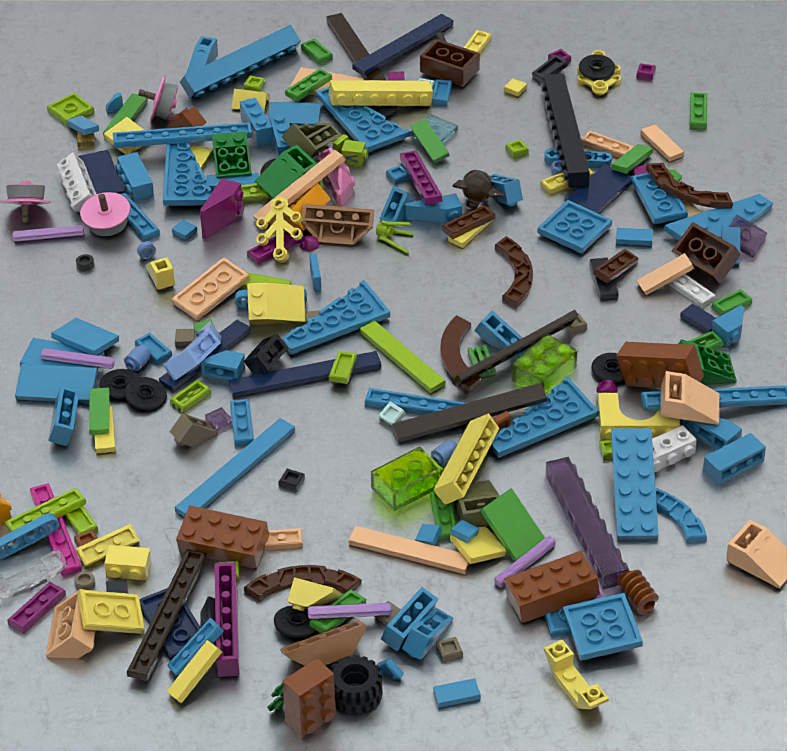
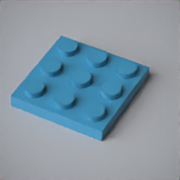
[537,200,612,253]
[563,593,643,661]

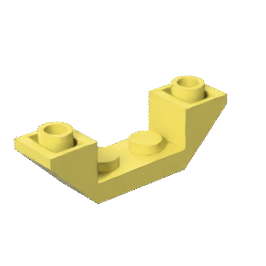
[544,640,609,709]

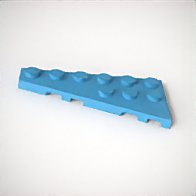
[316,87,411,152]
[163,142,212,206]
[664,194,773,240]
[282,280,390,355]
[490,376,599,458]

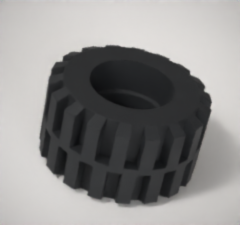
[331,655,383,714]

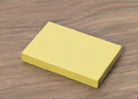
[77,589,145,634]

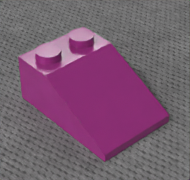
[200,178,244,239]

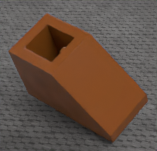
[167,106,207,128]

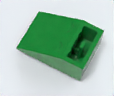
[212,131,252,178]
[255,144,317,199]
[678,339,737,385]

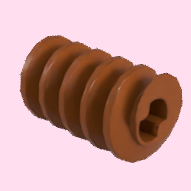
[617,570,659,615]

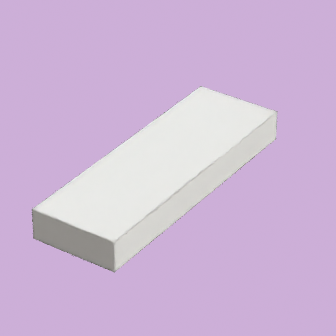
[668,274,716,308]

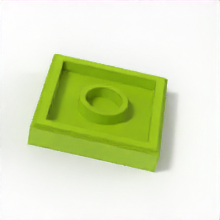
[47,93,95,126]

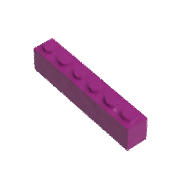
[215,562,240,677]

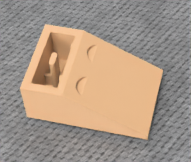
[660,371,719,425]
[726,520,787,589]

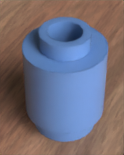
[124,345,151,372]
[431,440,458,468]

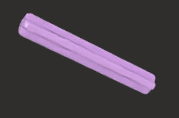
[13,225,84,242]
[41,348,115,369]
[494,536,556,588]
[308,603,392,619]

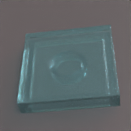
[411,114,458,143]

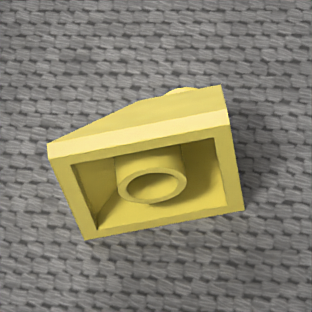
[287,578,343,612]

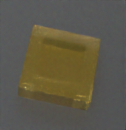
[77,132,95,148]

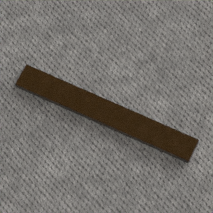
[326,13,387,81]
[452,310,579,388]
[392,383,547,443]
[127,549,207,681]

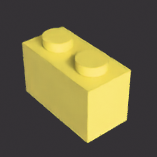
[104,545,152,580]

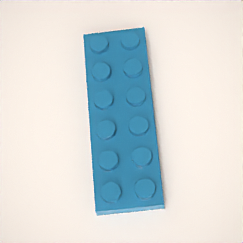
[611,428,659,540]

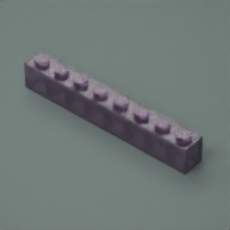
[545,456,629,589]

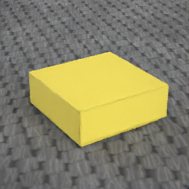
[504,78,527,97]

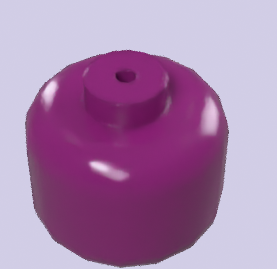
[300,236,319,252]
[596,380,618,393]

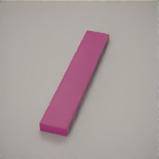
[30,483,82,576]

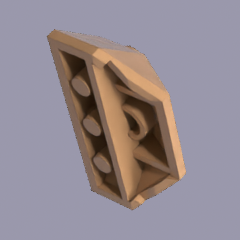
[302,204,375,246]
[280,620,366,667]

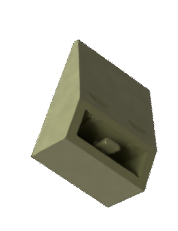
[454,480,499,527]

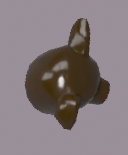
[453,170,504,209]

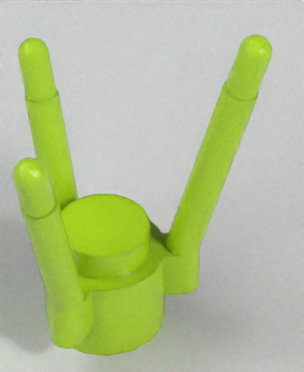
[376,220,414,254]

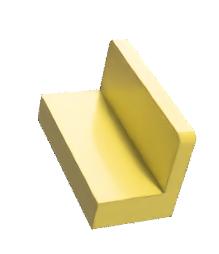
[231,89,270,112]

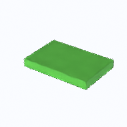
[480,488,545,561]

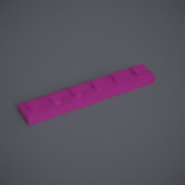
[400,150,443,205]

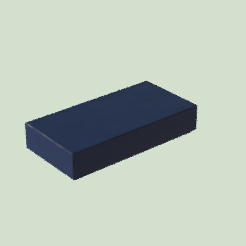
[680,304,716,333]

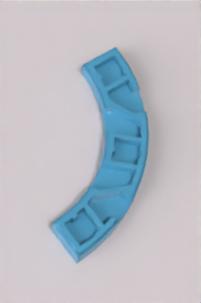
[655,488,707,543]

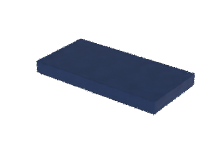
[78,150,125,194]
[565,164,632,214]
[139,588,200,661]

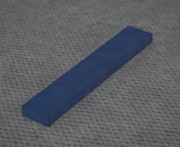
[159,319,251,392]

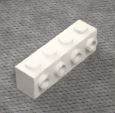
[57,152,97,212]
[652,425,697,472]

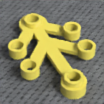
[577,50,621,95]
[256,197,303,263]

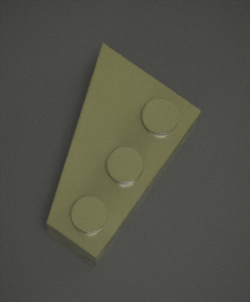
[282,123,341,158]

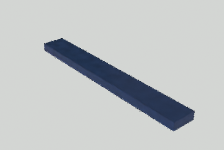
[352,14,454,76]
[229,351,382,398]

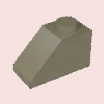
[169,413,218,447]

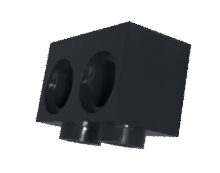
[243,334,288,375]

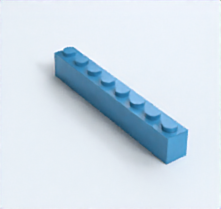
[180,25,301,99]

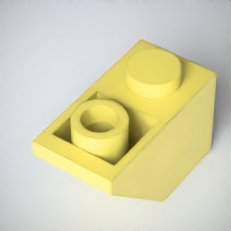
[145,257,175,290]

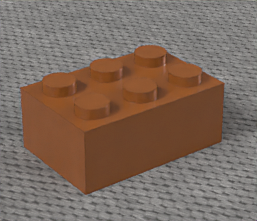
[282,658,336,738]

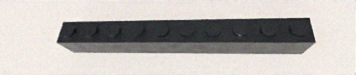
[541,74,590,187]

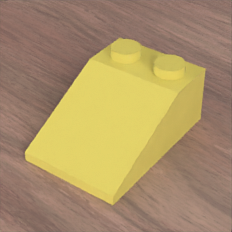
[247,283,306,325]

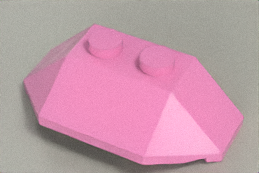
[317,148,355,207]

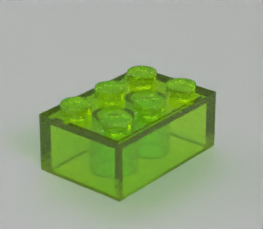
[512,334,578,394]
[371,446,443,511]

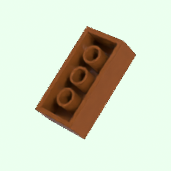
[616,341,704,388]
[176,505,269,569]
[504,551,600,623]

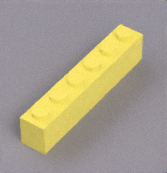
[328,80,433,106]
[434,413,499,504]

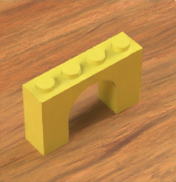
[597,393,680,440]

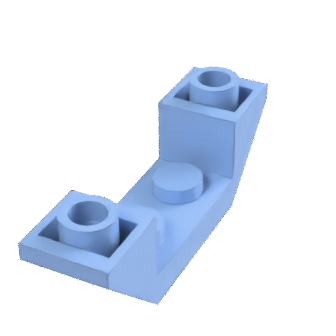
[163,321,221,380]

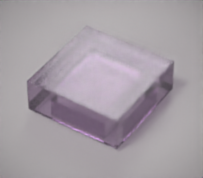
[205,407,232,430]

